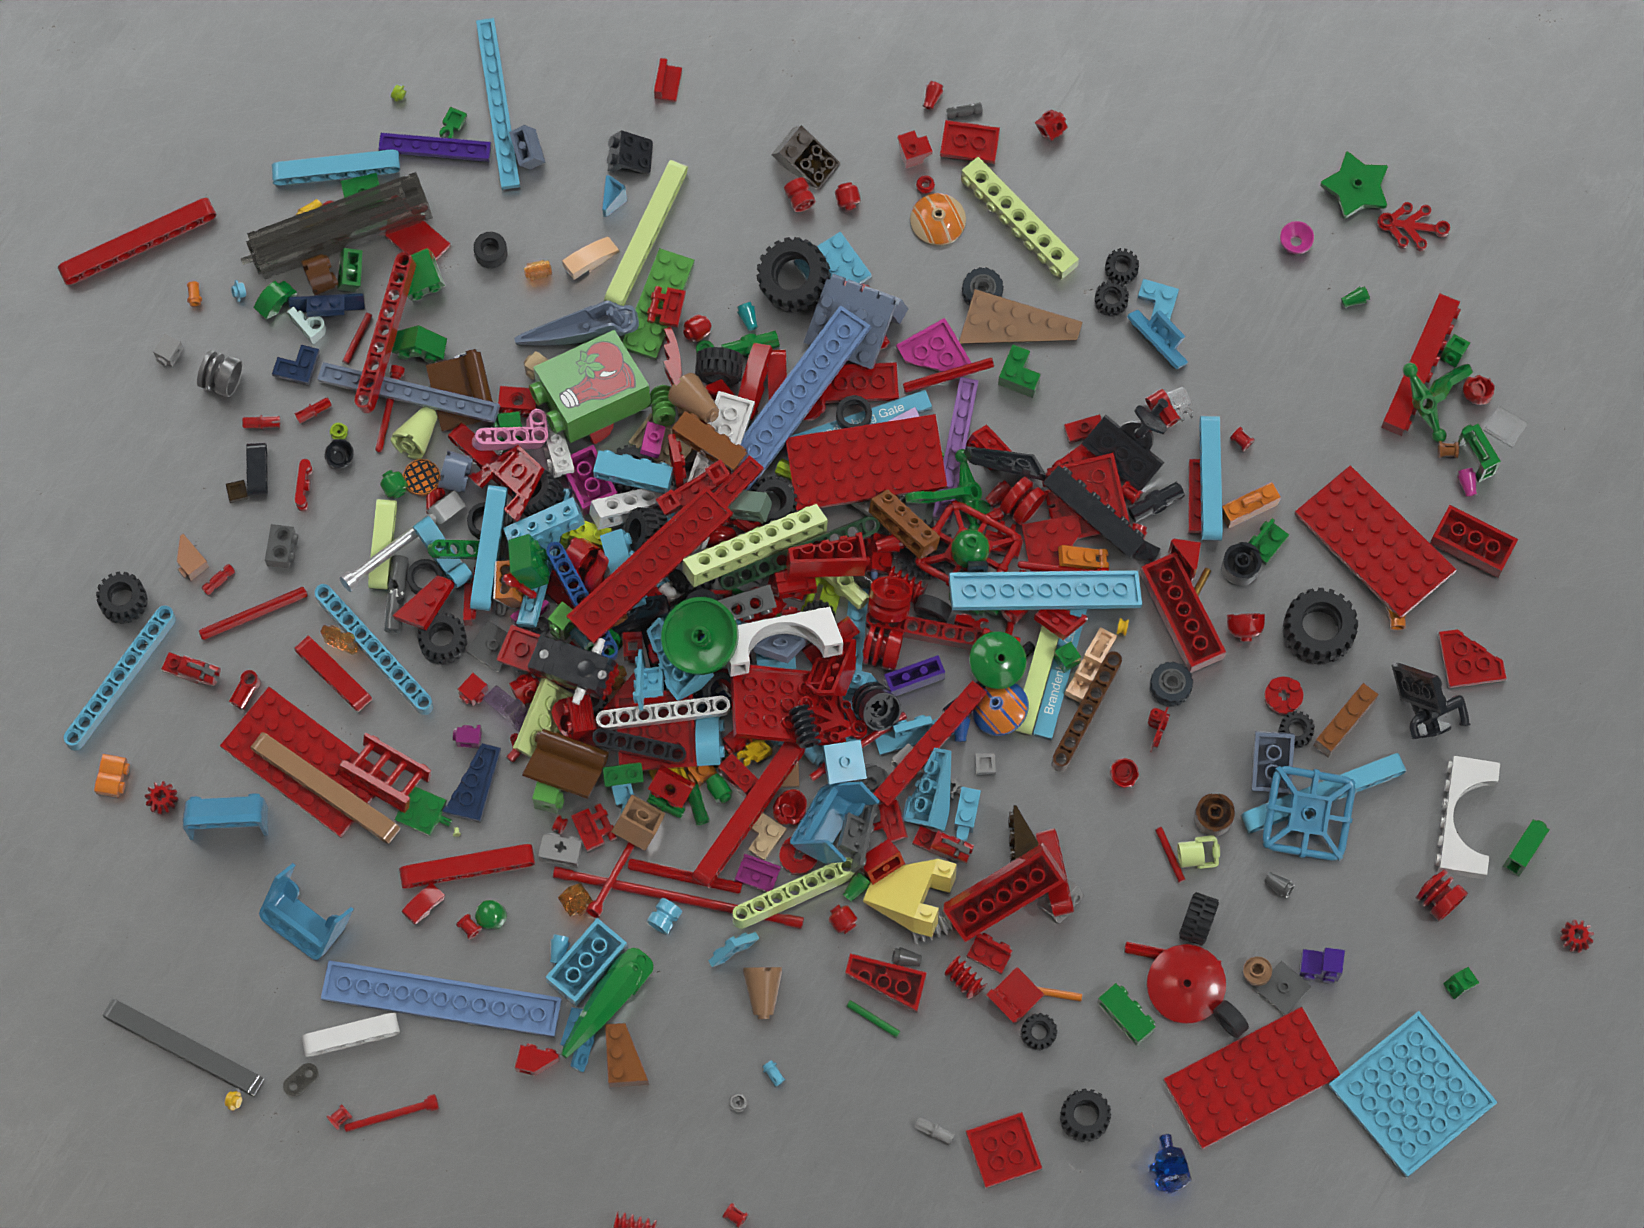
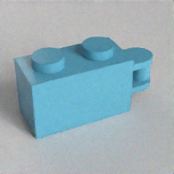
[954,787,981,841]

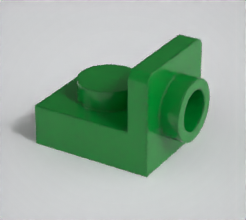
[1440,334,1470,367]

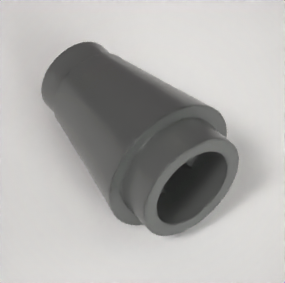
[1264,872,1295,898]
[892,947,922,966]

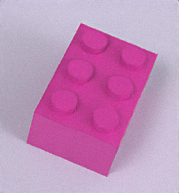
[564,444,617,516]

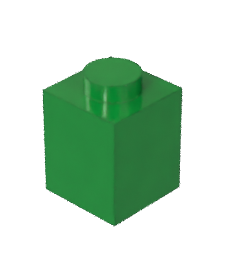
[1053,641,1081,673]

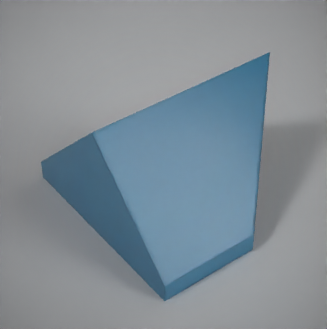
[602,175,627,217]

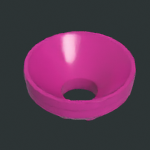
[1280,221,1314,254]

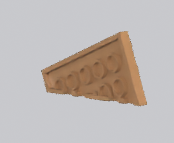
[959,289,1083,343]

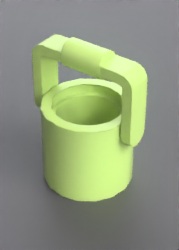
[1177,835,1220,869]

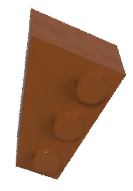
[605,1023,649,1088]

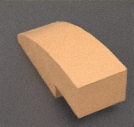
[562,237,619,280]

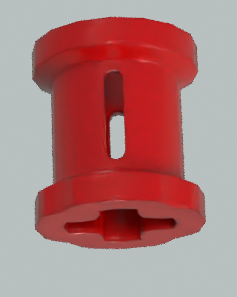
[1230,427,1255,452]
[1122,481,1143,505]
[456,914,482,940]
[326,1104,353,1130]
[722,1203,749,1228]

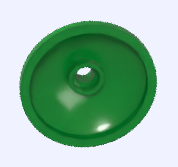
[969,632,1026,689]

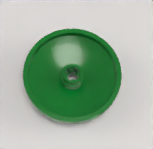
[661,597,739,675]

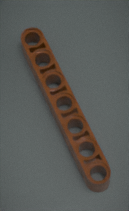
[1052,651,1122,772]

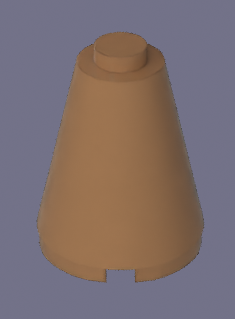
[668,373,719,423]
[743,967,782,1019]

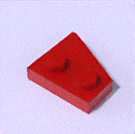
[1034,609,1088,640]

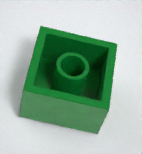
[508,534,550,589]

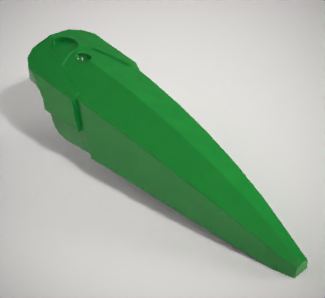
[560,948,654,1059]

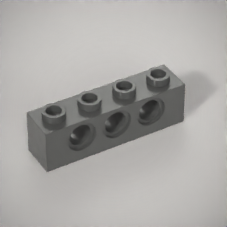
[718,585,777,621]

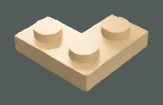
[748,813,787,861]

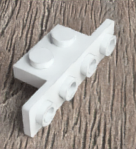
[543,423,574,478]

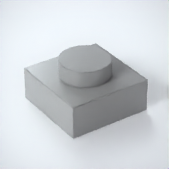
[975,753,996,775]

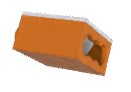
[493,560,524,608]

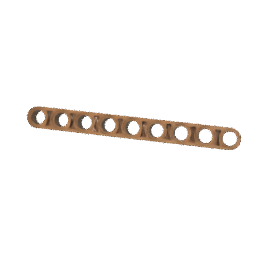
[250,732,401,844]

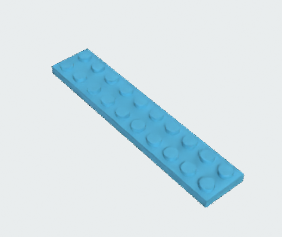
[948,571,1142,611]

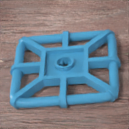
[1263,766,1356,861]

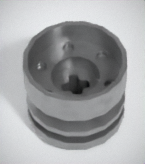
[197,350,243,397]

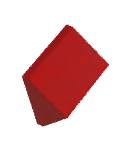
[1168,538,1201,582]

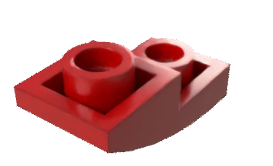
[402,883,445,925]

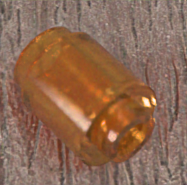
[524,259,552,281]

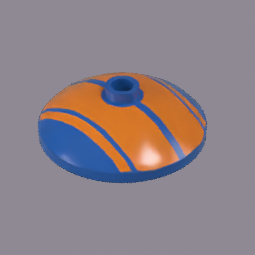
[973,684,1029,736]

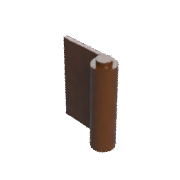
[426,349,493,431]
[522,728,609,799]

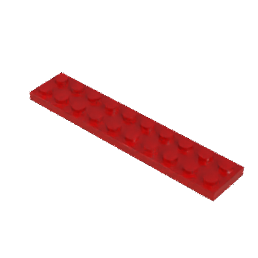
[566,486,733,645]

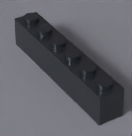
[1043,465,1145,559]

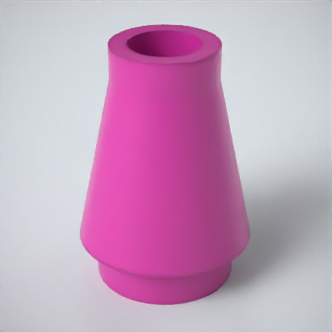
[1457,468,1477,497]

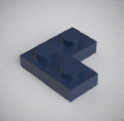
[272,344,320,385]

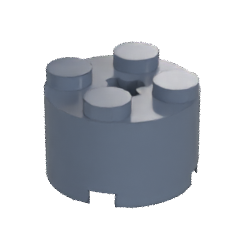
[438,451,473,493]

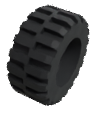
[756,237,831,312]
[1283,587,1358,665]

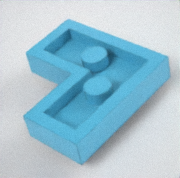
[1138,279,1179,319]
[708,932,760,967]

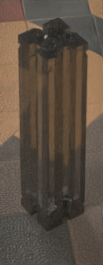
[240,172,433,280]

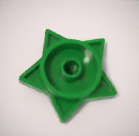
[1320,151,1388,219]

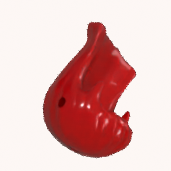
[583,550,609,594]

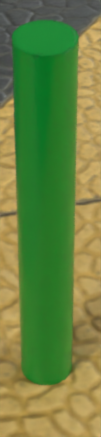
[846,1000,901,1038]

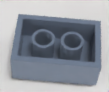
[1251,731,1295,793]

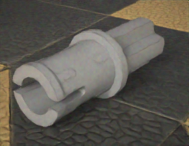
[915,1118,955,1145]

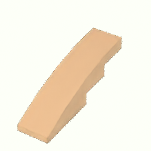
[1064,627,1117,703]

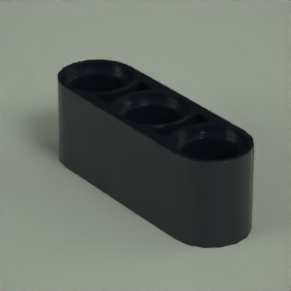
[246,443,268,496]

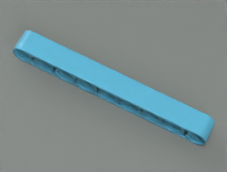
[314,584,433,715]
[64,606,176,751]
[1240,753,1407,834]

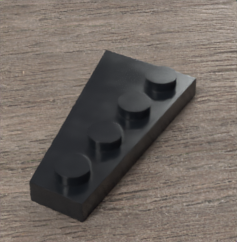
[964,446,1046,481]
[611,594,671,635]

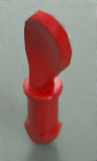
[502,573,537,599]

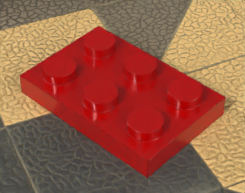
[940,120,1000,164]

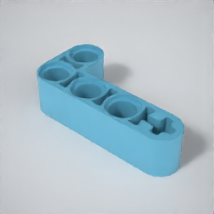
[413,516,474,588]

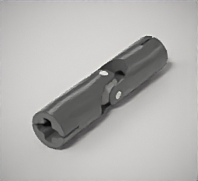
[384,555,408,633]

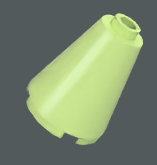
[391,407,438,460]

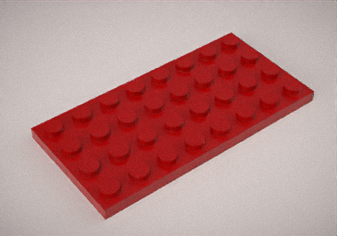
[786,414,948,512]
[1294,465,1456,619]
[220,687,389,838]
[1163,1007,1341,1150]

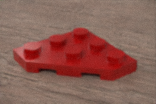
[1022,514,1082,572]
[1438,629,1507,689]

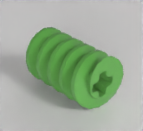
[650,385,676,427]

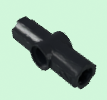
[1127,481,1185,523]

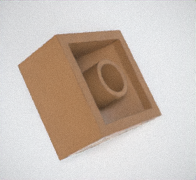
[611,795,666,851]

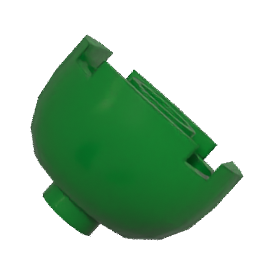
[951,529,990,568]

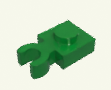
[439,106,467,139]

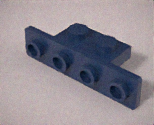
[288,293,365,317]

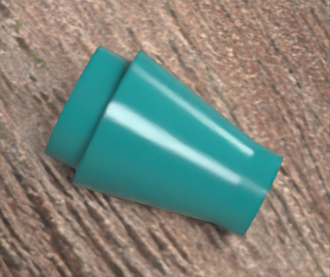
[737,302,758,331]

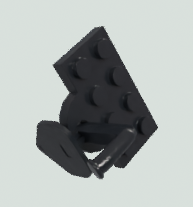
[1082,398,1168,491]
[1391,662,1471,739]

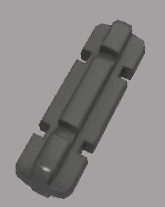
[946,102,983,119]

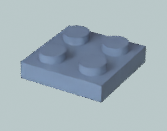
[754,634,807,664]

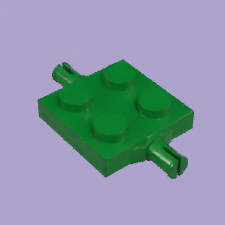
[395,786,453,836]

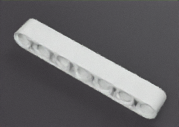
[596,696,730,730]

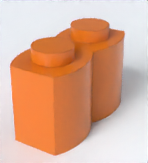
[94,754,130,798]

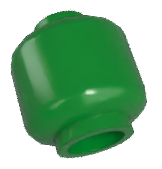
[380,470,408,499]

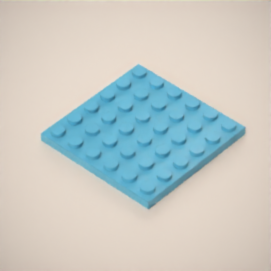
[1328,1011,1498,1178]

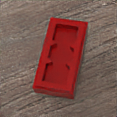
[1064,414,1101,444]

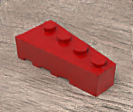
[845,953,927,1012]

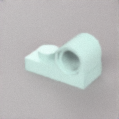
[288,307,326,345]

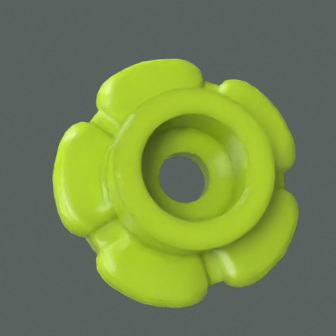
[390,84,406,102]
[329,422,348,440]

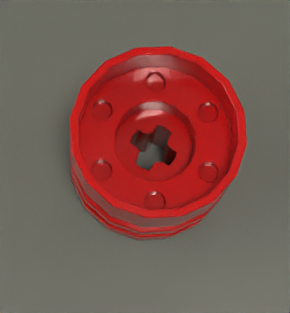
[862,625,904,671]
[1415,869,1469,922]

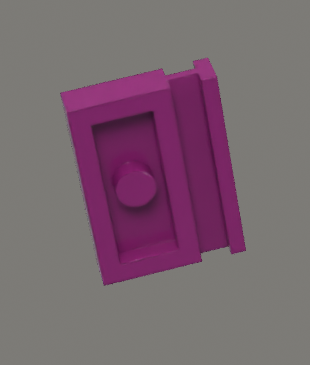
[735,853,781,893]

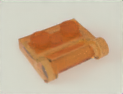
[321,625,359,655]

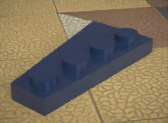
[442,743,501,823]

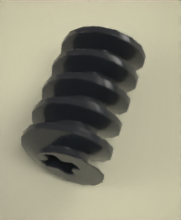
[789,705,821,748]

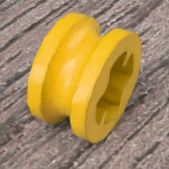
[1116,618,1129,636]

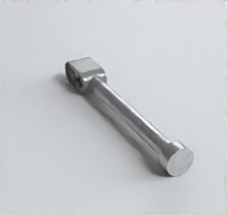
[339,490,466,592]

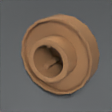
[1243,956,1272,986]

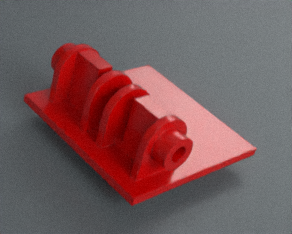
[1148,707,1170,753]

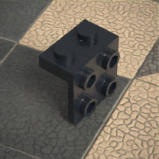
[607,130,653,174]

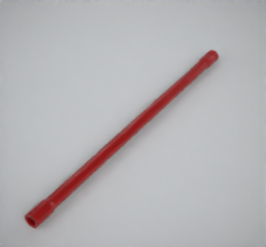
[553,866,804,929]

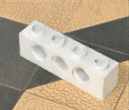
[589,489,663,530]

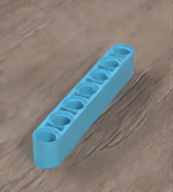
[271,150,400,186]
[1199,416,1223,541]
[470,485,508,611]

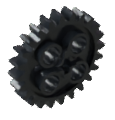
[894,519,952,580]

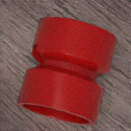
[784,177,816,212]

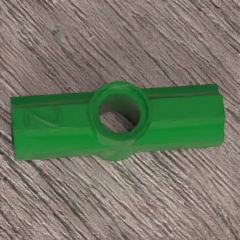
[721,330,780,358]

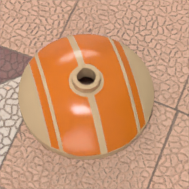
[910,193,966,246]

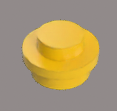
[225,1091,242,1111]

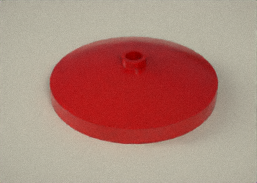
[1147,944,1226,1024]

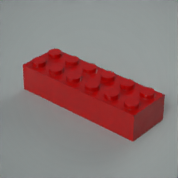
[1140,552,1226,673]
[943,843,1065,942]

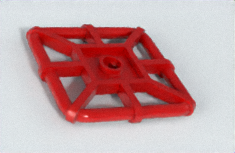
[915,500,1022,587]

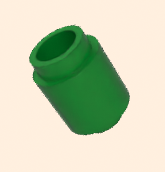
[706,774,733,804]

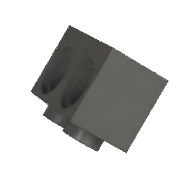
[265,524,298,569]

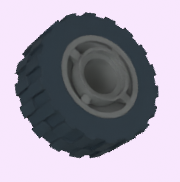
[962,267,1004,306]
[1150,661,1193,706]

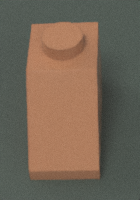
[177,534,209,581]

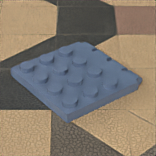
[803,273,896,369]

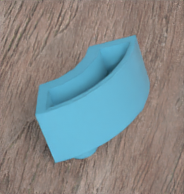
[695,716,725,766]

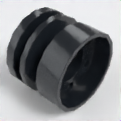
[852,682,901,731]

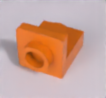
[686,765,718,787]

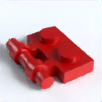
[647,286,686,328]
[571,803,617,852]

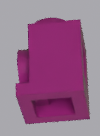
[453,725,482,749]

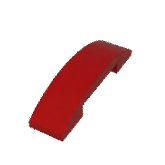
[656,459,731,515]

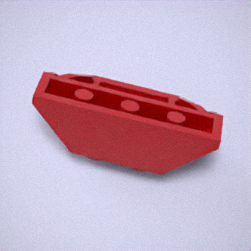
[805,639,856,696]

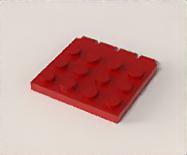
[1042,453,1131,540]

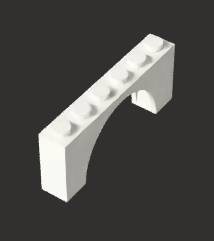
[726,607,843,677]
[1435,756,1500,880]

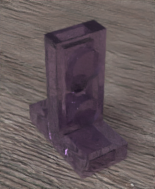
[483,685,528,733]

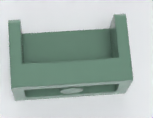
[728,490,772,522]

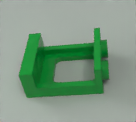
[1457,424,1501,482]

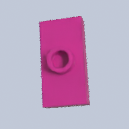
[640,421,665,459]

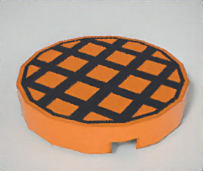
[403,459,441,497]

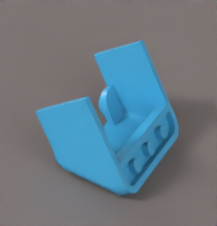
[790,781,880,863]
[183,793,268,840]
[259,863,354,960]

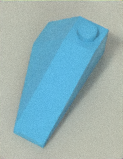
[647,617,714,701]
[902,748,952,831]

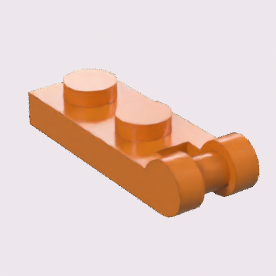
[1058,545,1109,570]

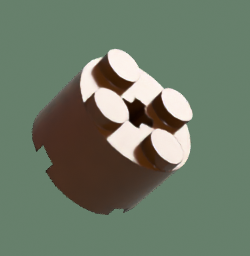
[301,253,339,296]
[1194,793,1235,837]

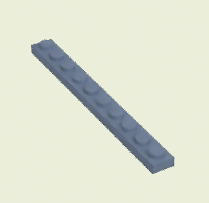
[317,362,500,423]

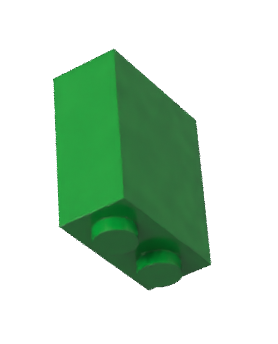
[1503,819,1550,877]

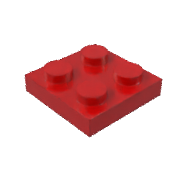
[668,433,687,488]

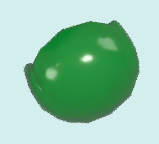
[475,900,507,930]

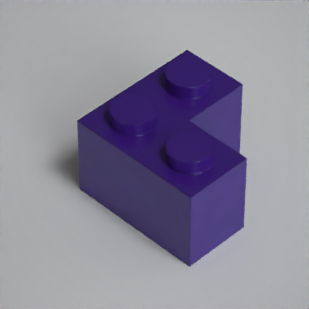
[1299,947,1345,984]

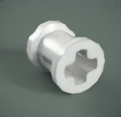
[658,581,681,606]

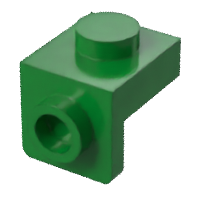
[1443,967,1480,999]

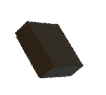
[226,480,249,503]

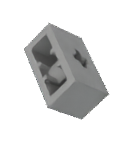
[538,833,583,868]

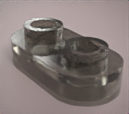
[283,1063,319,1097]

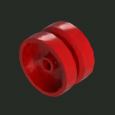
[1000,477,1047,526]
[868,576,912,623]

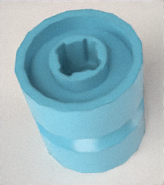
[646,898,683,935]

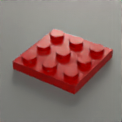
[966,1112,1042,1189]

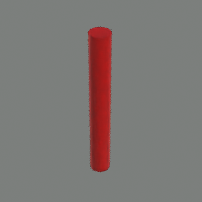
[342,312,373,364]
[1155,827,1186,883]

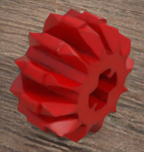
[145,781,178,815]
[1560,919,1594,953]

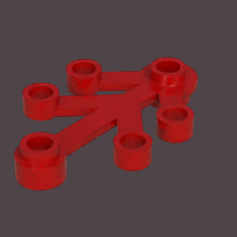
[1377,202,1450,251]
[798,696,867,744]

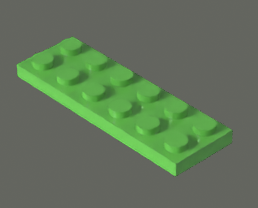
[622,248,695,361]

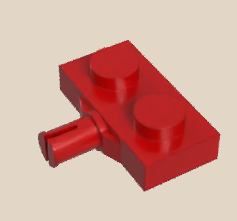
[873,799,908,842]

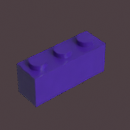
[884,655,945,696]

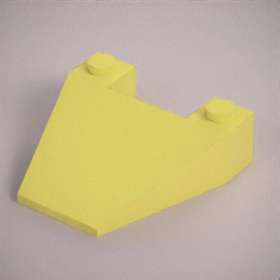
[863,859,957,937]

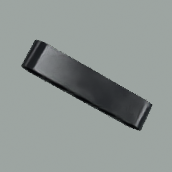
[592,728,687,765]

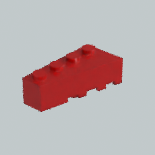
[786,532,867,578]

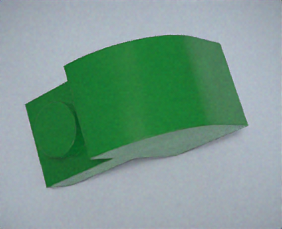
[253,280,298,319]

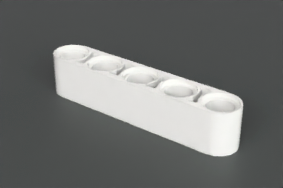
[301,1013,400,1057]

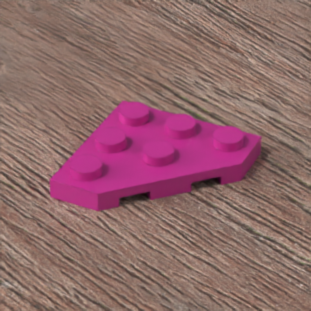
[896,318,972,372]

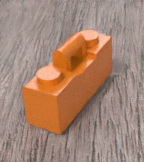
[1222,482,1281,529]

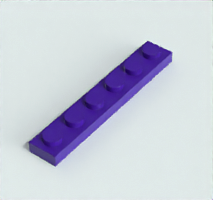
[378,133,491,162]

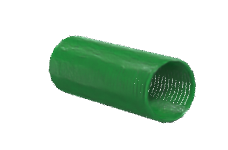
[688,784,710,825]

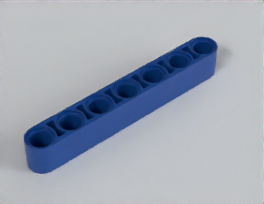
[546,542,618,661]

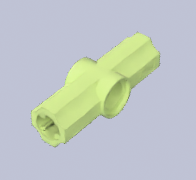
[823,576,870,609]

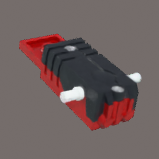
[497,625,619,705]

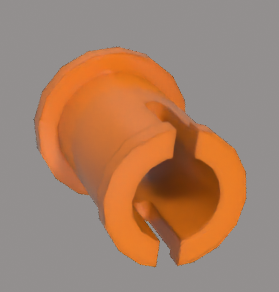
[187,281,202,306]

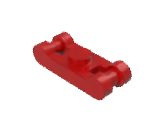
[295,459,313,511]

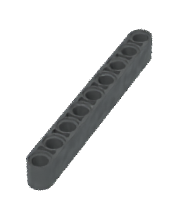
[102,998,264,1097]

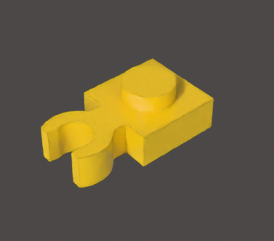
[737,739,773,766]

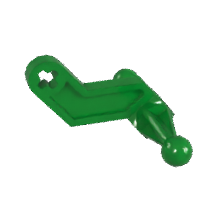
[1402,363,1473,443]
[905,449,982,530]

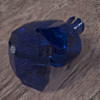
[1148,1134,1192,1193]

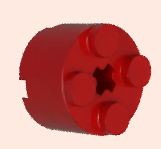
[563,537,603,582]

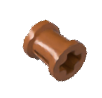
[1438,441,1459,458]

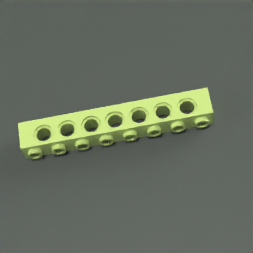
[961,157,1079,280]
[682,504,828,587]

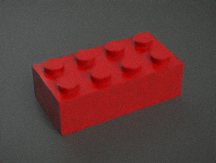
[1430,505,1518,578]

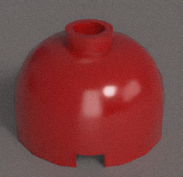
[1227,613,1265,641]

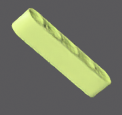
[368,499,397,590]

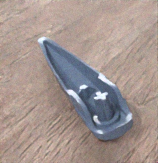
[514,301,639,346]

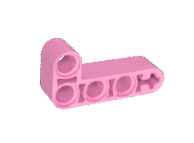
[472,409,548,451]

